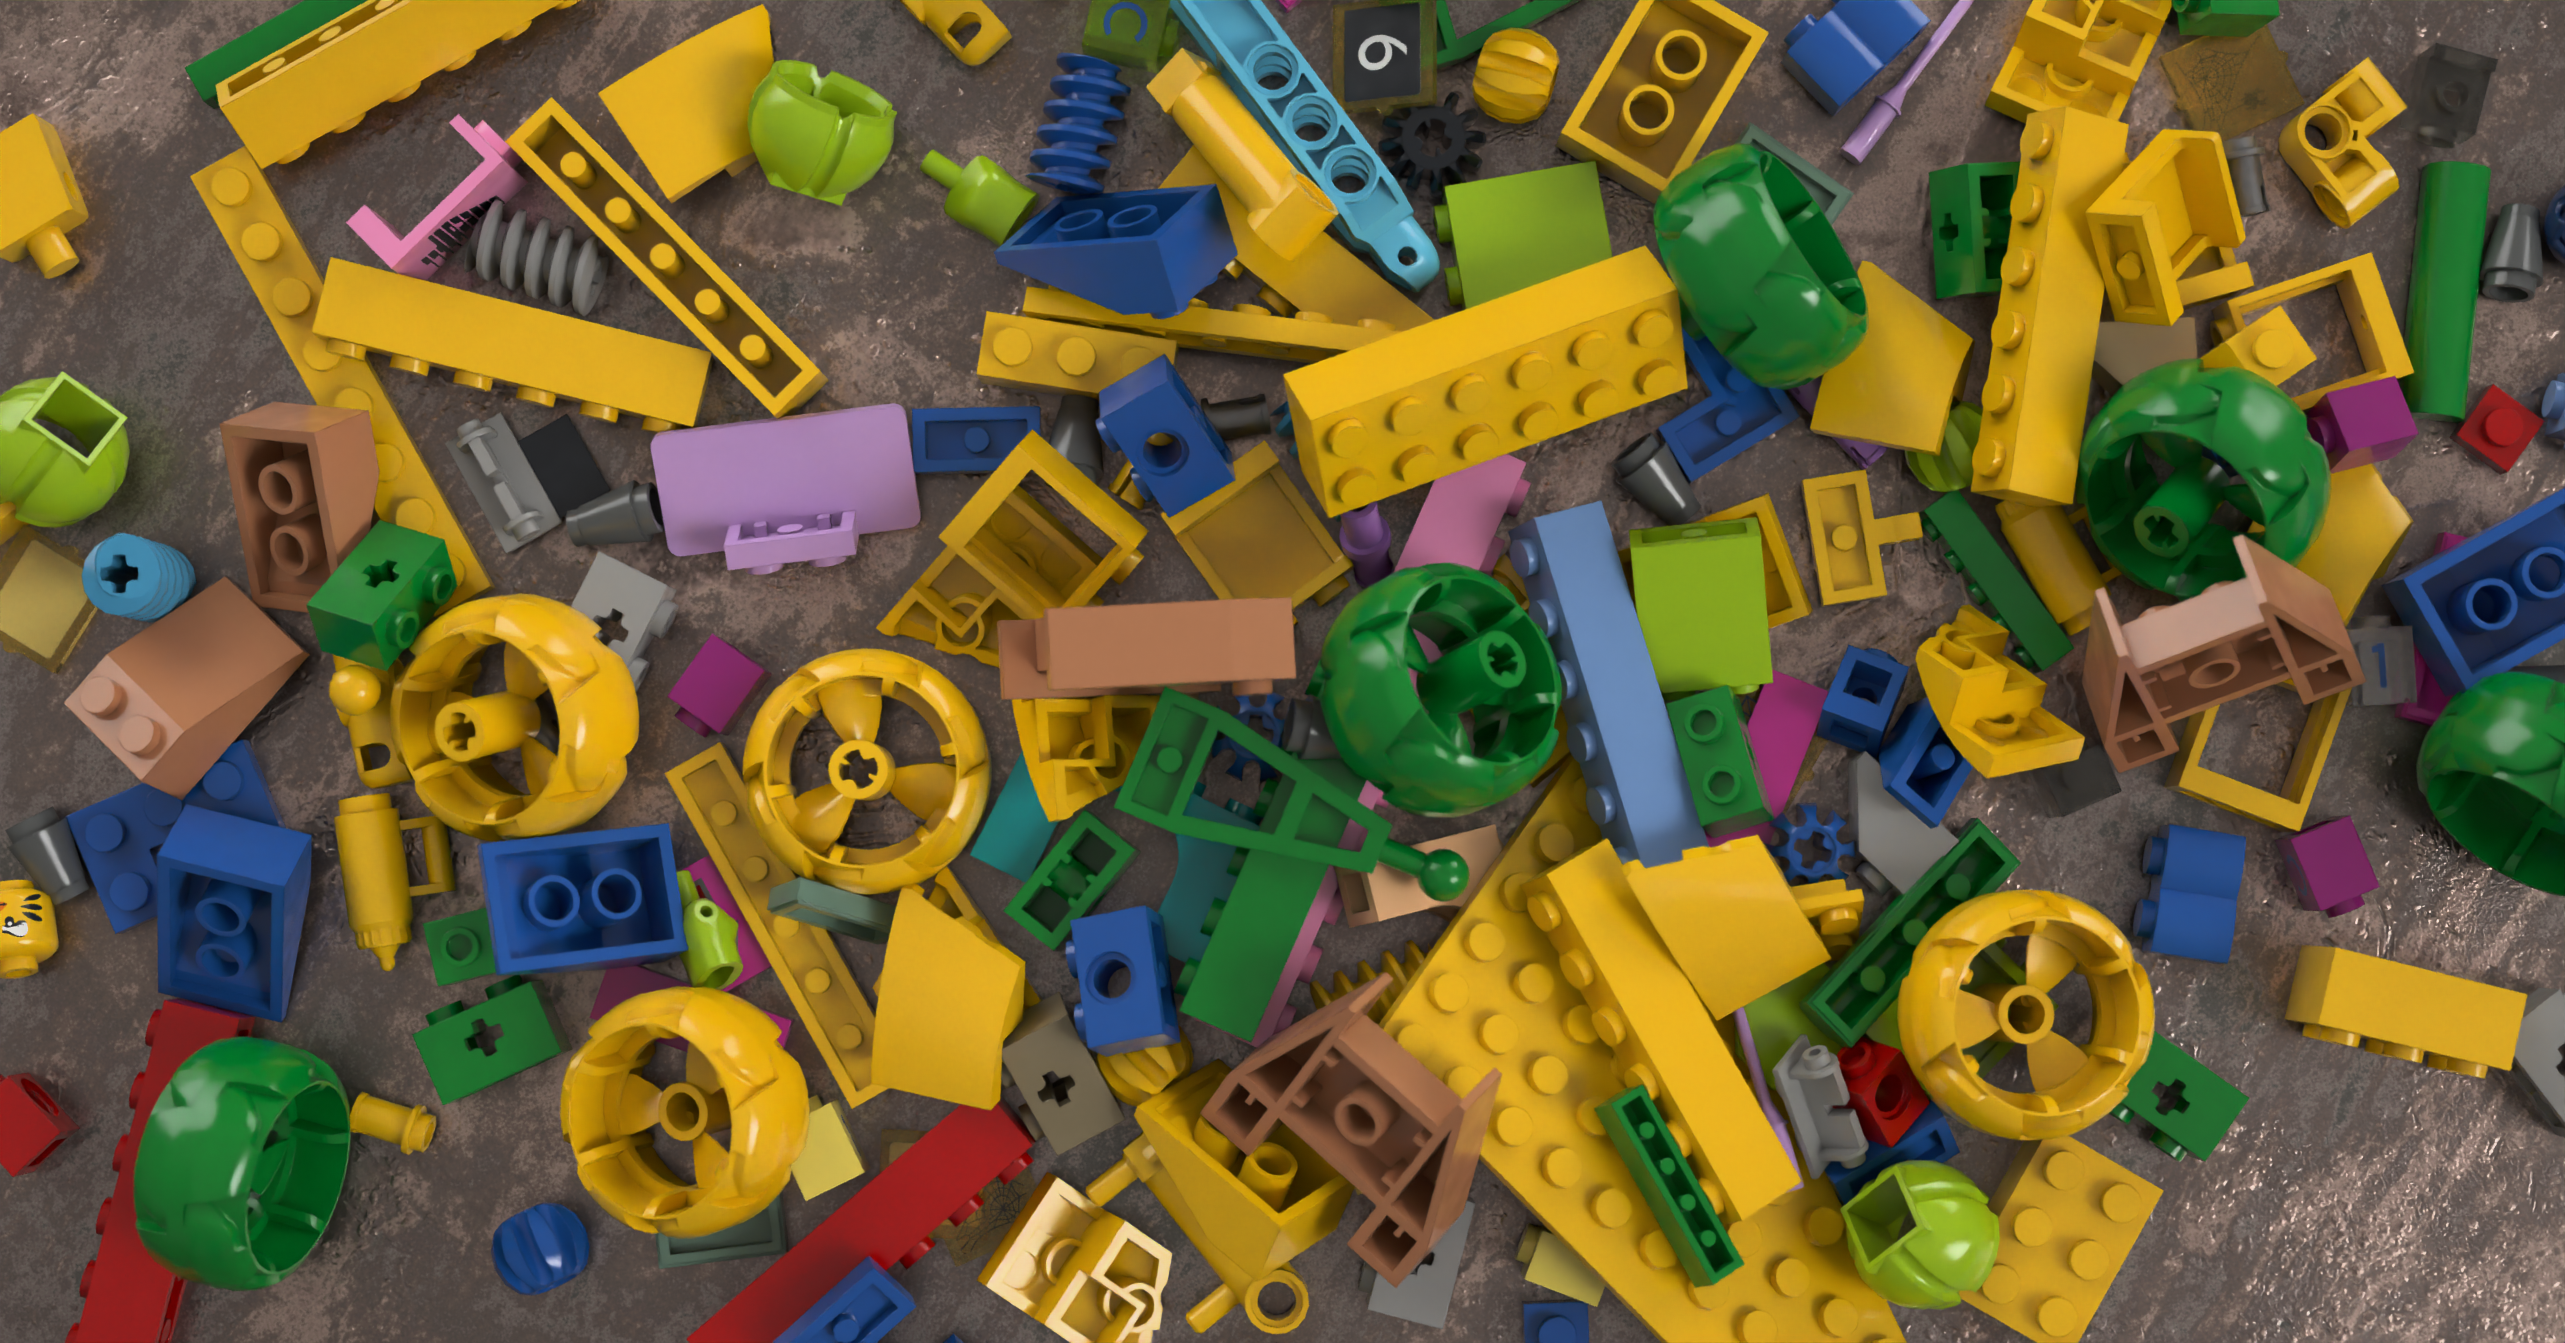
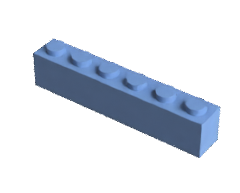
[1508,501,1709,868]

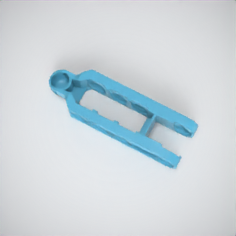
[1167,0,1440,293]

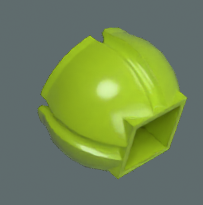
[747,60,897,206]
[0,371,130,528]
[1840,1160,2000,1310]

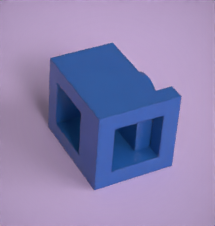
[1816,645,1909,758]

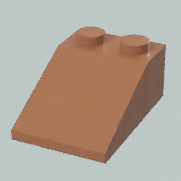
[219,402,379,613]
[64,576,309,800]

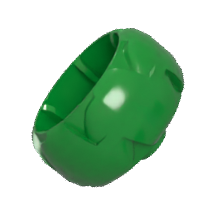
[1653,143,1869,390]
[2075,358,2331,602]
[1320,563,1562,817]
[2416,671,2565,898]
[134,1037,350,1291]

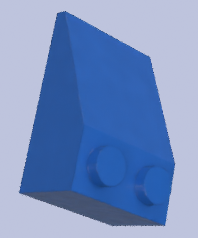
[994,184,1238,319]
[2381,487,2565,697]
[157,804,312,1023]
[477,823,689,976]

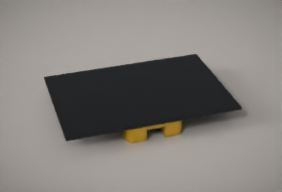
[518,414,610,519]

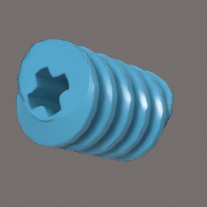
[82,532,197,623]

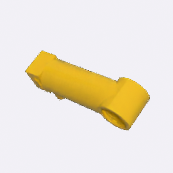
[1146,48,1339,262]
[1085,1132,1309,1334]

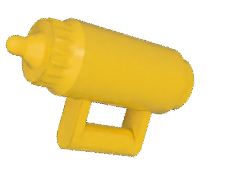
[1995,500,2122,636]
[334,793,456,971]

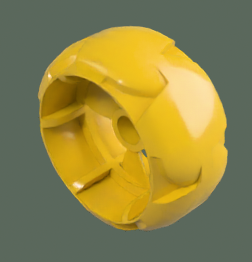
[390,593,639,842]
[742,648,992,894]
[1897,890,2155,1140]
[560,986,809,1239]

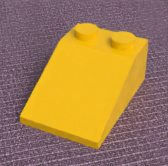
[1134,1058,1355,1282]

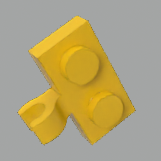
[1801,469,1923,607]

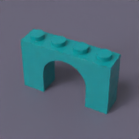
[970,751,1262,963]

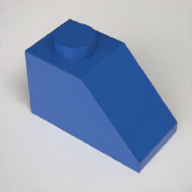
[1878,697,1973,829]

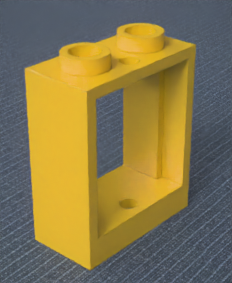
[2210,252,2414,412]
[938,429,1149,620]
[2164,678,2352,832]

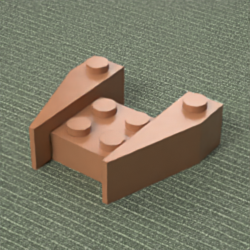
[2082,535,2367,773]
[997,597,1296,700]
[1200,972,1502,1288]

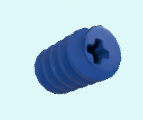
[1025,52,1132,194]

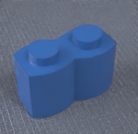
[1780,0,1931,116]
[2133,824,2246,964]

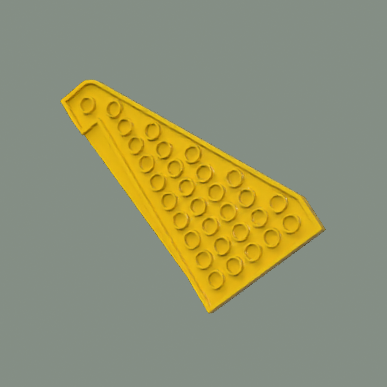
[1378,755,1907,1343]

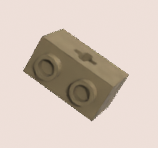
[1001,992,1126,1156]

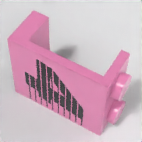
[346,114,528,281]

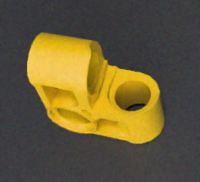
[2278,57,2408,229]

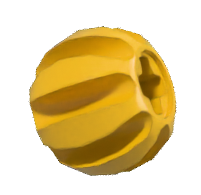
[1472,28,1560,124]
[1096,1026,1194,1107]

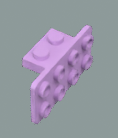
[650,403,921,575]

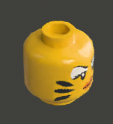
[0,880,59,979]

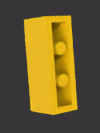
[976,311,1179,401]

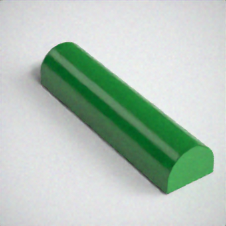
[2399,161,2491,423]
[1799,818,2021,1048]

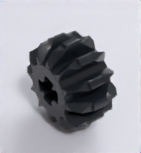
[1378,88,1486,199]

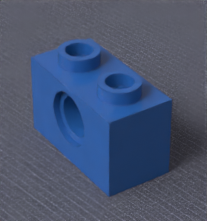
[1096,354,1235,518]
[1066,905,1181,1057]

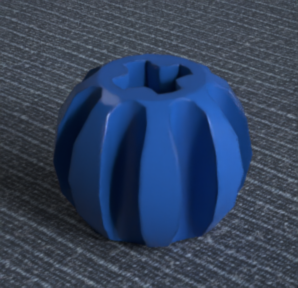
[1210,692,1285,783]
[1764,803,1856,885]
[491,1203,590,1296]

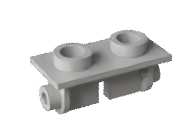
[445,412,563,554]
[1772,1034,1869,1179]

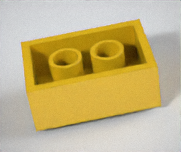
[1556,0,1769,204]
[2285,945,2528,1079]
[1959,1136,2164,1343]

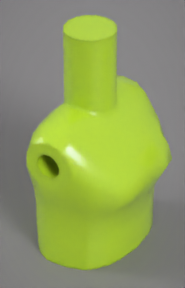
[920,149,1040,247]
[676,870,743,990]

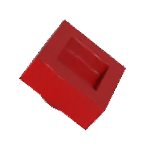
[2449,384,2545,475]

